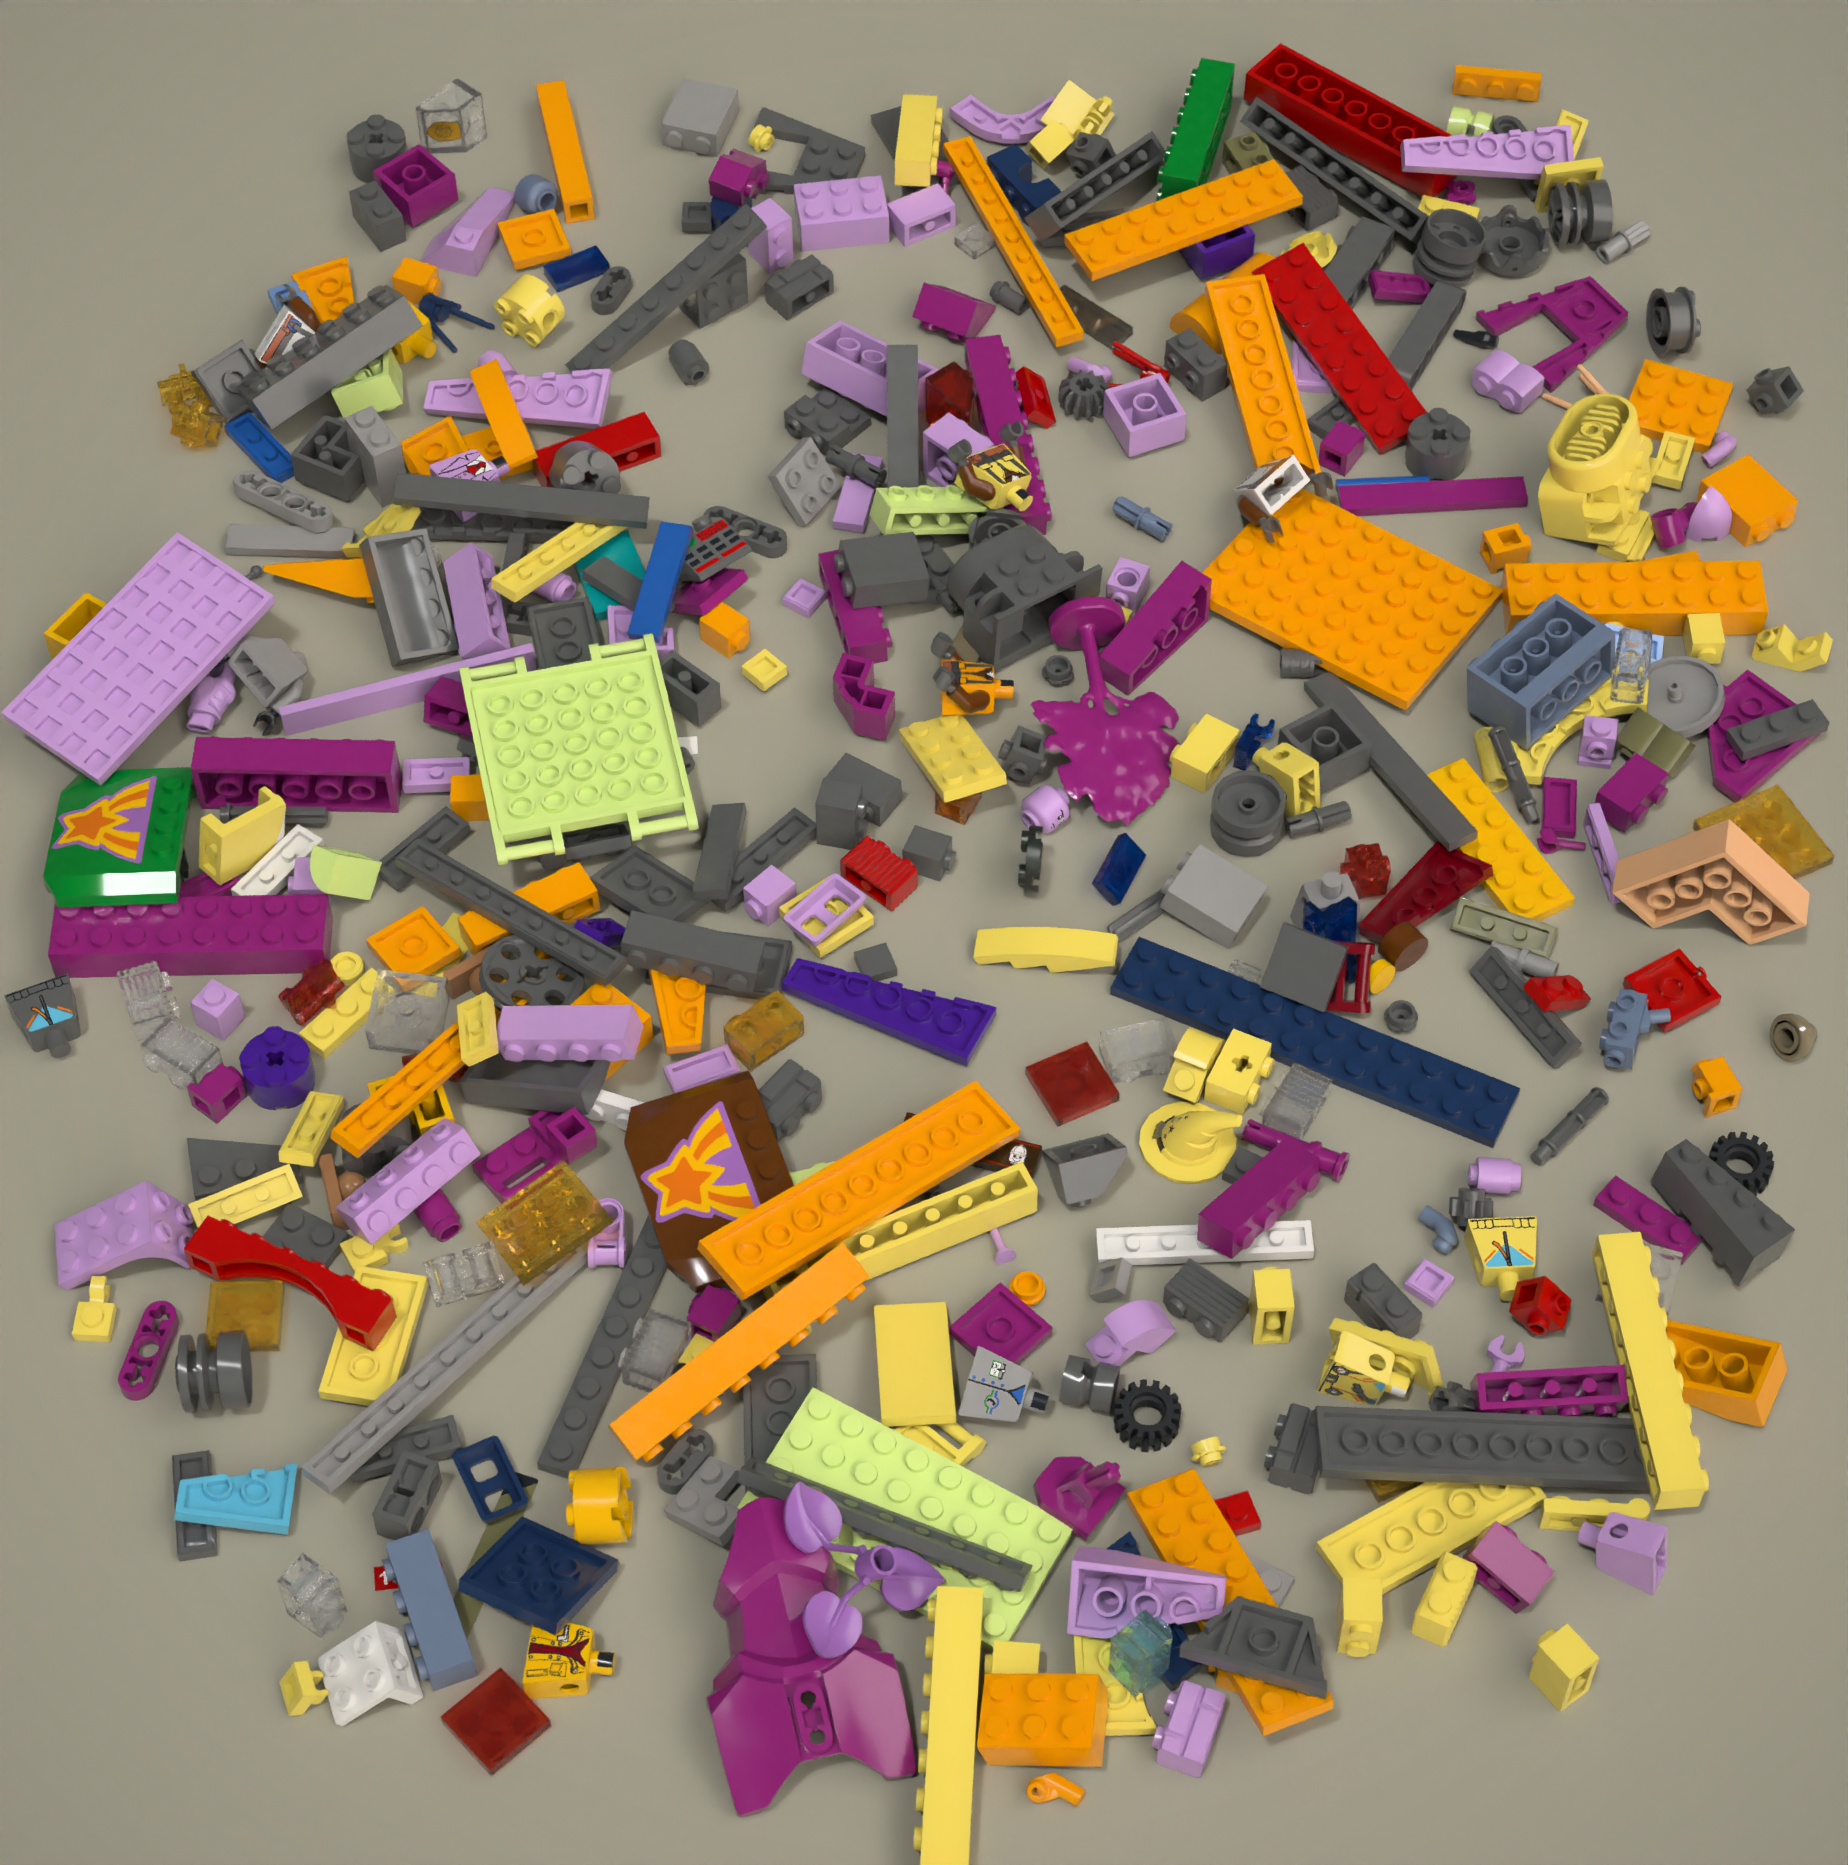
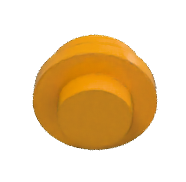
[1009,1271,1045,1306]

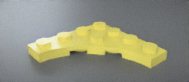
[1511,678,1649,785]

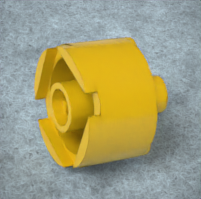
[566,1466,633,1545]

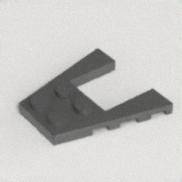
[754,107,865,194]

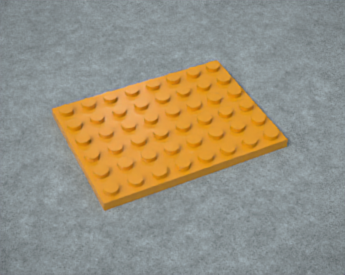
[1202,488,1503,711]

